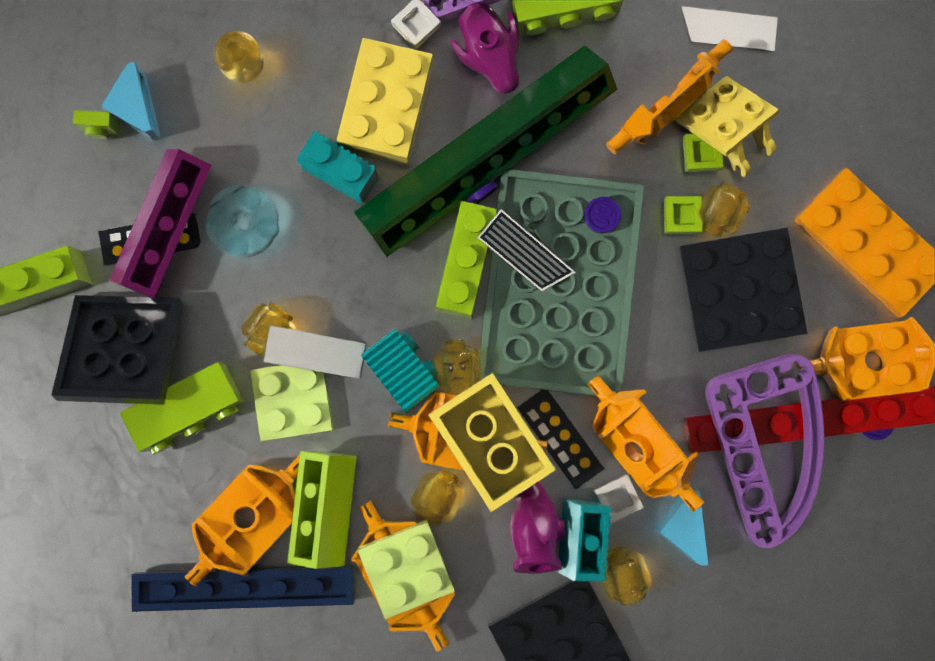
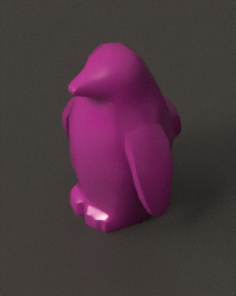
[450,3,519,94]
[510,481,565,574]

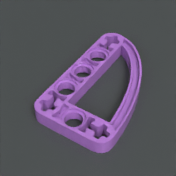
[705,353,824,549]

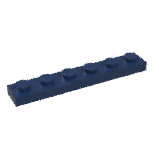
[131,566,355,612]

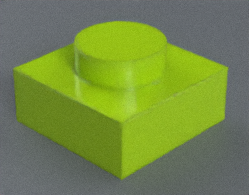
[73,110,121,139]
[683,134,724,173]
[664,196,703,234]

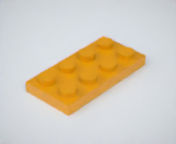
[794,167,935,318]

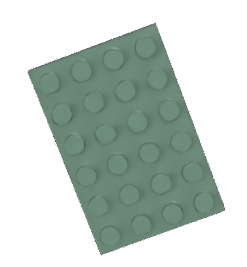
[477,169,644,396]

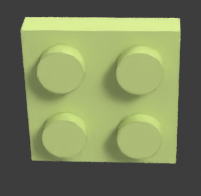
[250,365,334,442]
[358,520,455,619]

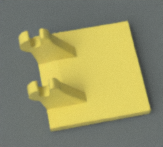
[675,76,779,177]

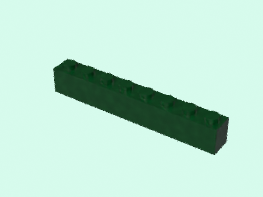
[354,45,618,257]

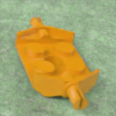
[606,39,733,155]
[796,317,935,401]
[587,375,705,512]
[388,391,547,471]
[184,455,300,587]
[351,500,456,652]

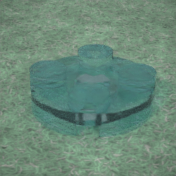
[205,185,279,258]

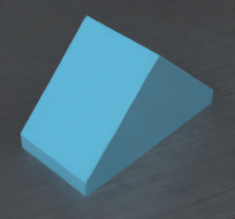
[101,62,161,141]
[654,489,709,566]

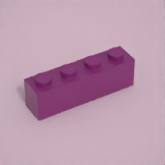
[109,149,212,298]

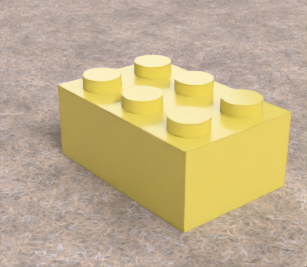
[336,38,434,167]
[429,373,556,512]

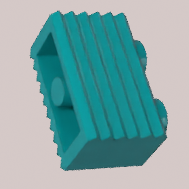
[297,131,379,204]
[361,328,442,413]
[557,499,612,582]

